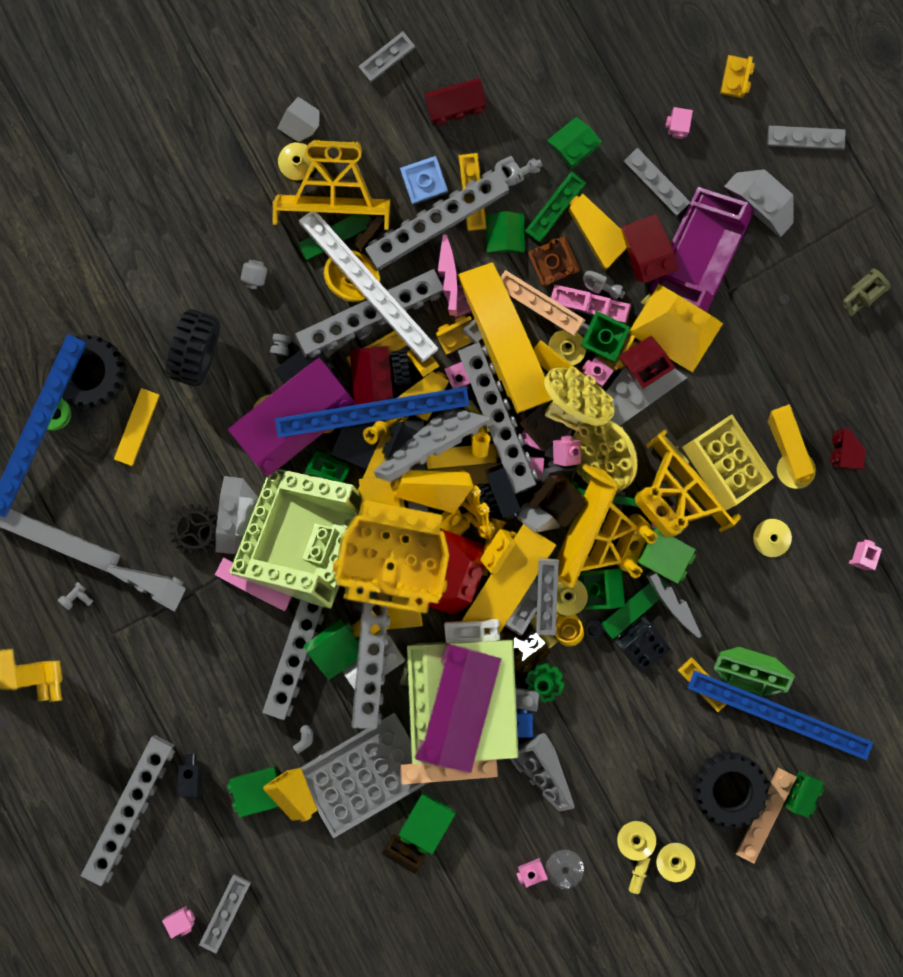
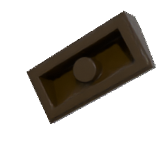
[382,834,426,873]

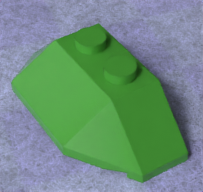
[714,647,795,696]

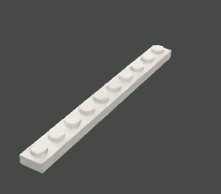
[299,212,438,362]

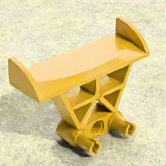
[273,140,391,230]
[635,429,741,538]
[556,465,658,588]
[0,649,62,702]

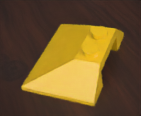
[628,284,723,373]

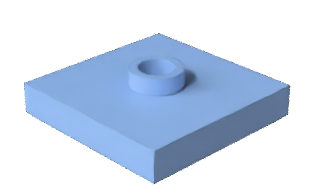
[400,156,448,205]

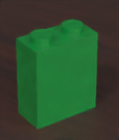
[303,618,360,680]
[227,765,279,818]
[399,792,456,854]

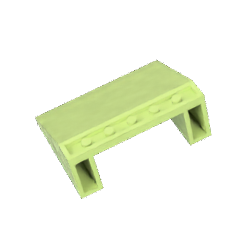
[229,469,362,609]
[407,640,519,764]

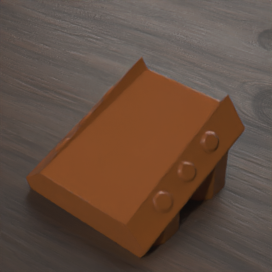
[528,236,580,287]

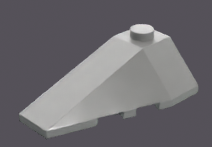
[106,565,186,612]
[510,733,575,811]

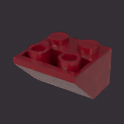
[618,335,675,389]
[830,428,866,471]

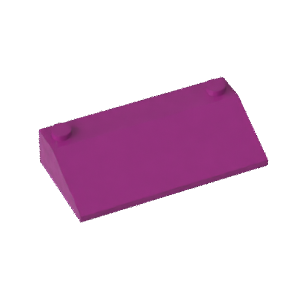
[650,187,754,312]
[228,357,357,477]
[415,643,502,773]

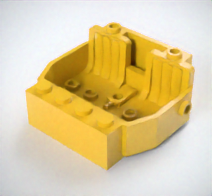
[332,500,449,613]

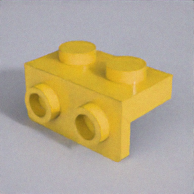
[480,529,516,574]

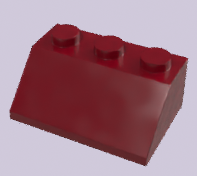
[425,77,486,126]
[349,346,393,405]

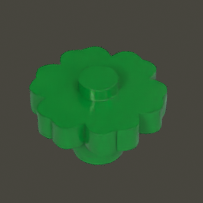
[525,663,565,703]

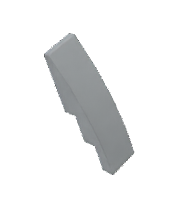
[646,571,701,638]

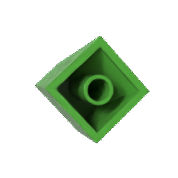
[636,528,696,584]

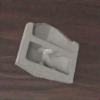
[277,97,320,143]
[517,502,561,532]

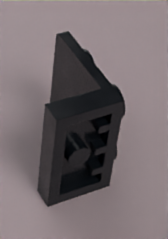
[382,422,418,460]
[613,615,670,673]

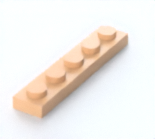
[500,270,585,336]
[400,759,498,784]
[736,768,797,863]

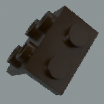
[355,215,407,271]
[517,401,571,451]
[529,474,587,527]
[500,623,551,675]

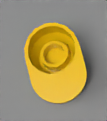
[555,612,584,647]

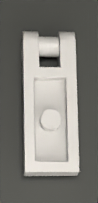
[444,619,500,643]

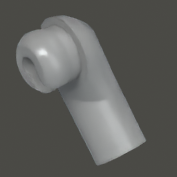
[293,725,313,754]

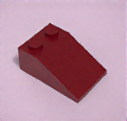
[621,214,679,283]

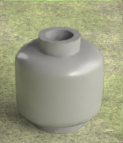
[241,260,267,289]

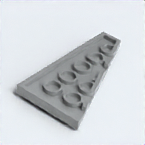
[606,367,687,426]
[374,408,493,482]

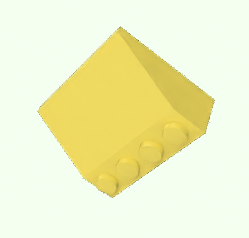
[682,414,774,511]

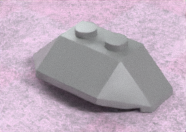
[723,169,794,237]
[216,476,258,554]

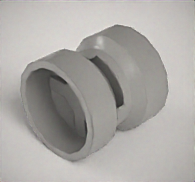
[270,334,292,356]

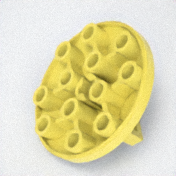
[544,367,614,432]
[573,421,637,493]

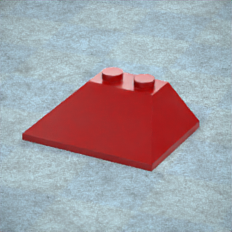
[415,528,485,616]

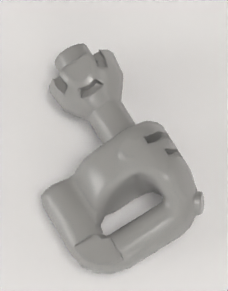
[495,156,542,187]
[583,271,625,300]

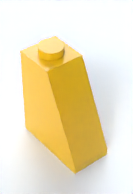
[398,371,449,422]
[263,768,317,822]

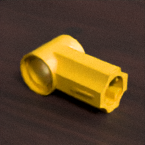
[470,425,490,458]

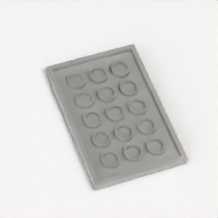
[300,712,429,838]

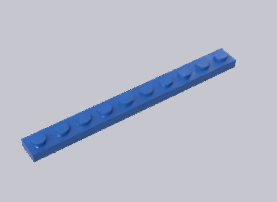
[0,334,87,517]
[275,387,470,438]
[687,670,873,760]

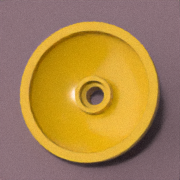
[324,250,380,302]

